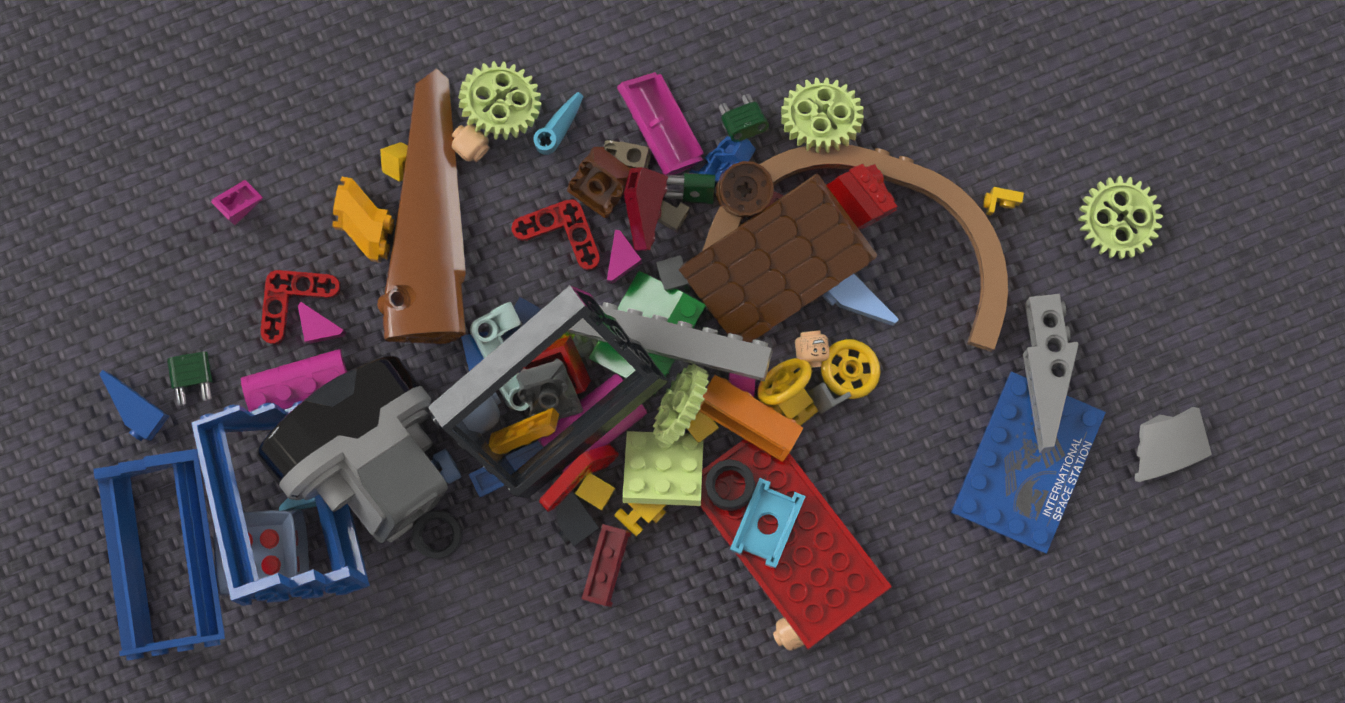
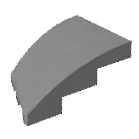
[1135,407,1212,482]

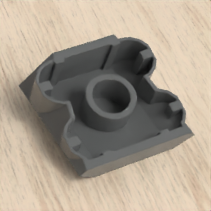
[516,358,583,419]

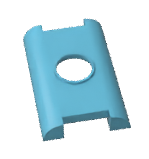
[730,478,805,568]

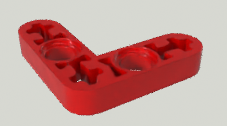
[511,199,600,271]
[260,270,341,345]
[539,444,619,512]

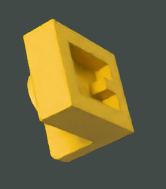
[983,187,1024,216]

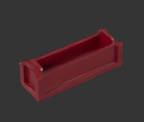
[582,524,632,607]

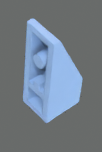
[822,274,899,326]

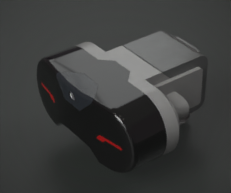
[256,355,448,543]

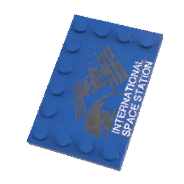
[951,372,1106,554]

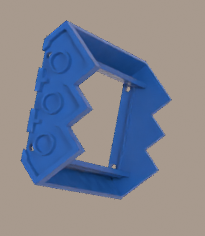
[191,401,370,606]
[93,449,225,660]

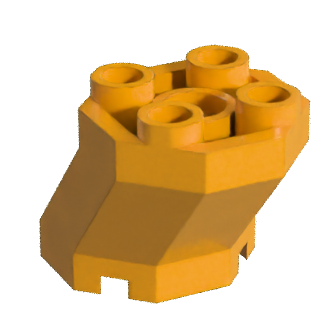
[333,176,395,263]

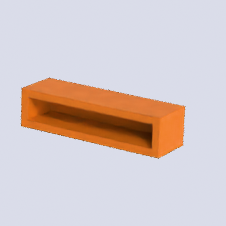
[699,375,803,462]

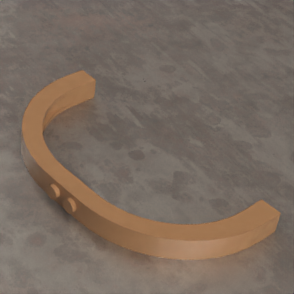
[703,144,1008,352]

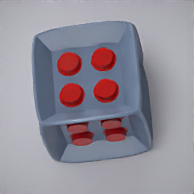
[214,510,309,597]

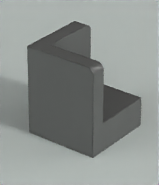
[656,255,690,292]
[808,383,852,415]

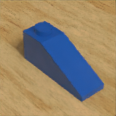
[99,370,169,441]

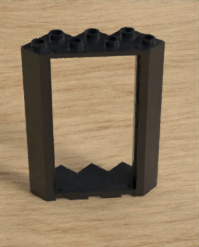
[428,285,668,499]

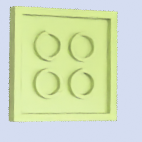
[623,431,703,506]

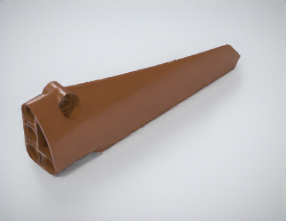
[377,68,466,344]

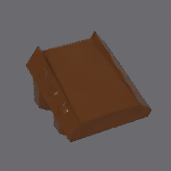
[567,147,633,218]

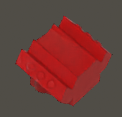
[826,164,898,230]

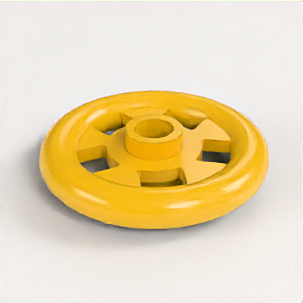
[821,339,880,399]
[757,358,812,405]

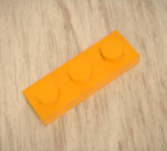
[488,407,559,454]

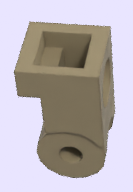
[604,140,652,169]
[658,200,690,233]

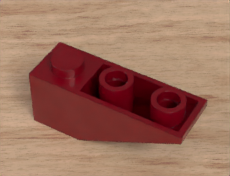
[624,167,668,251]

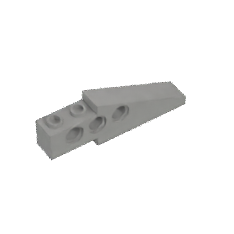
[1023,294,1078,453]

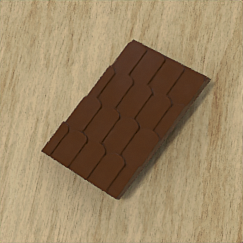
[679,173,877,343]

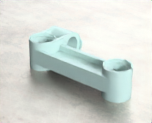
[470,302,529,411]

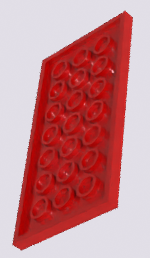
[700,439,892,650]

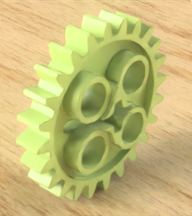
[458,61,541,140]
[781,78,864,153]
[1078,176,1163,259]
[653,364,709,445]

